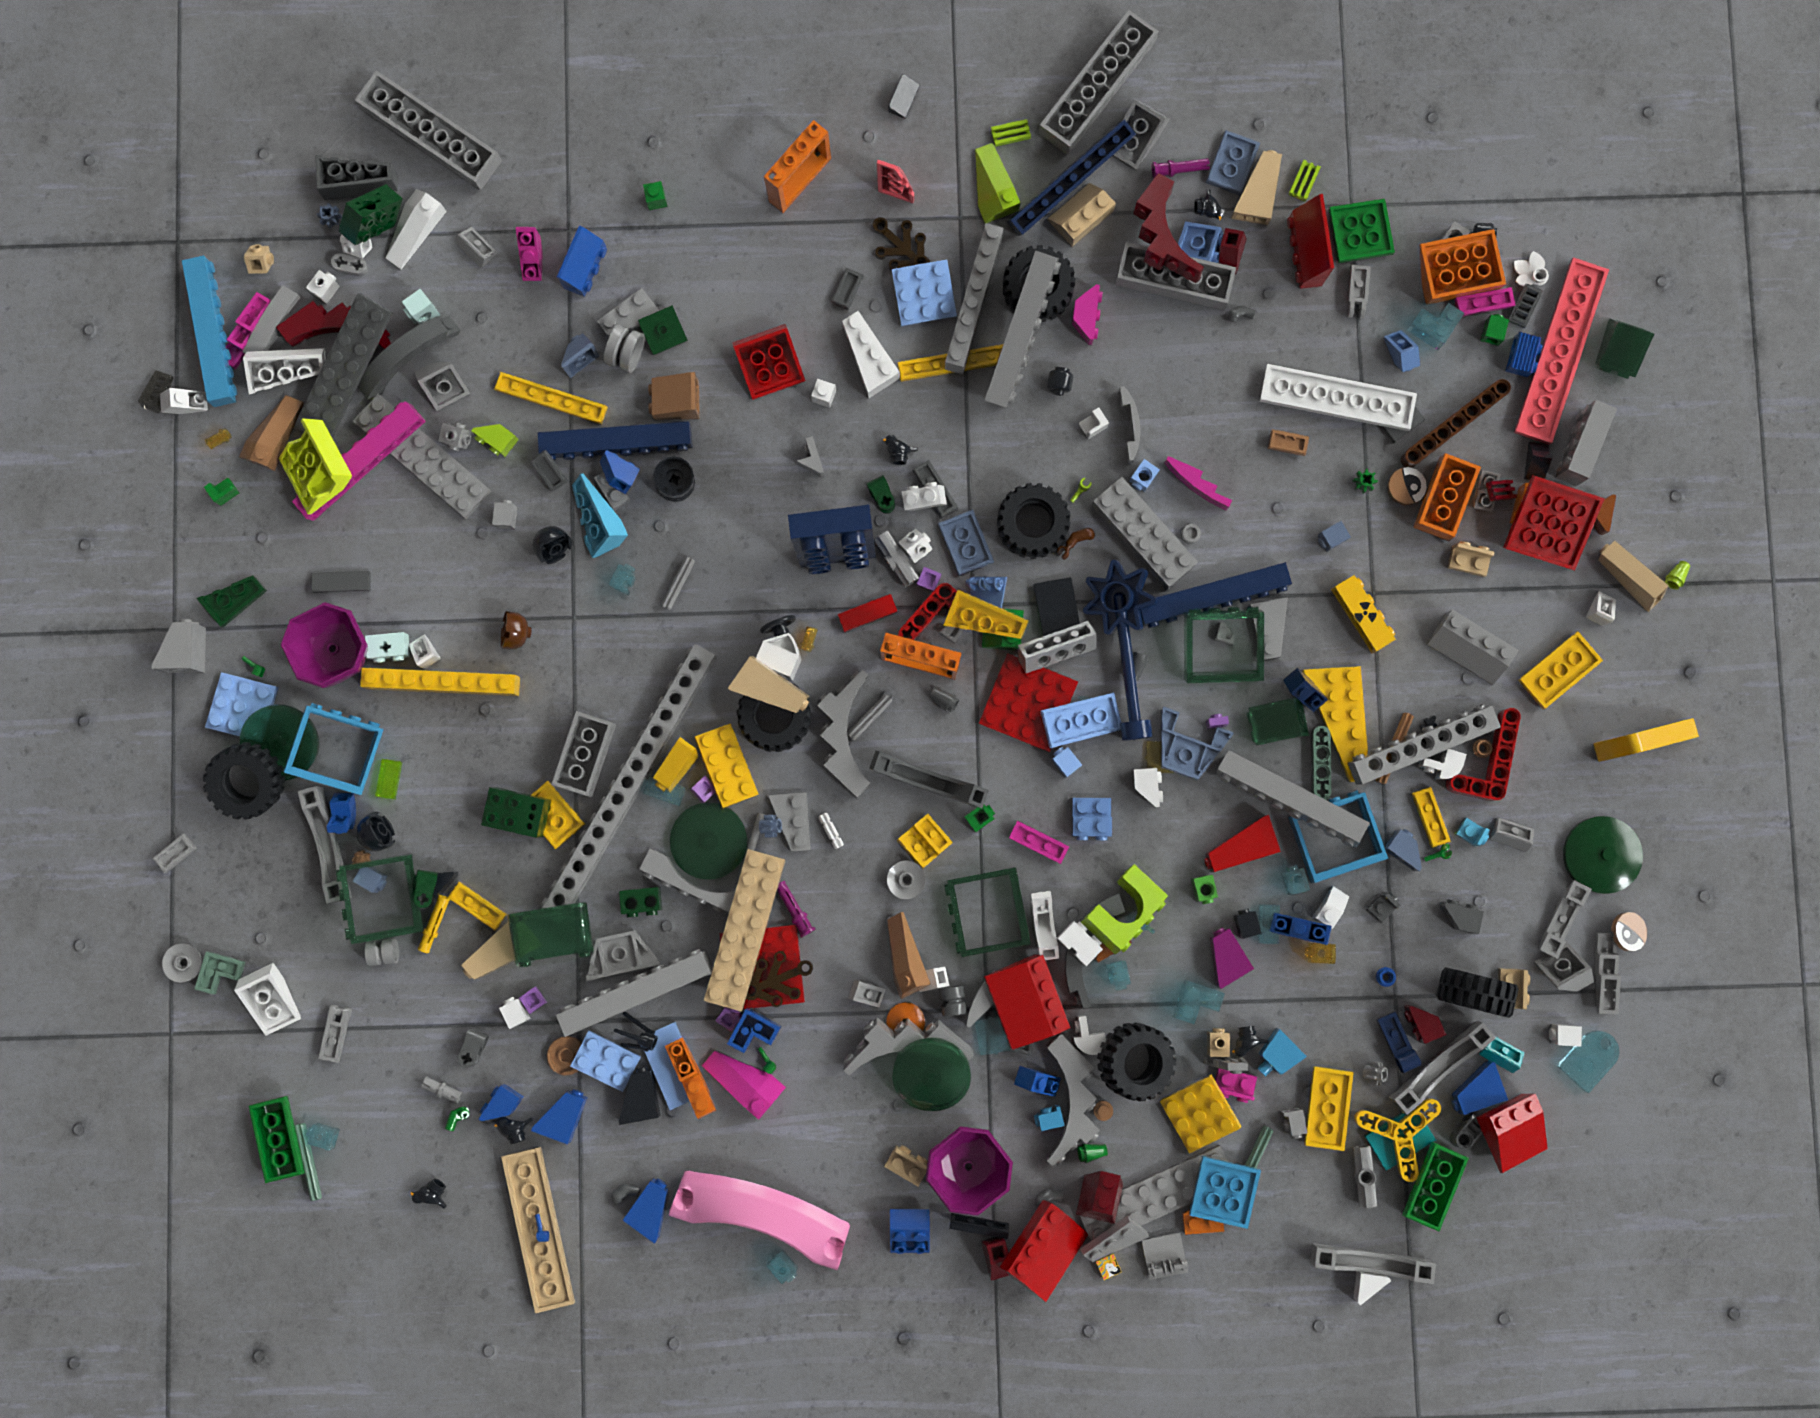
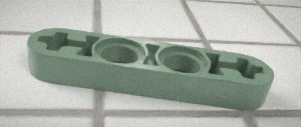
[1311,726,1331,800]

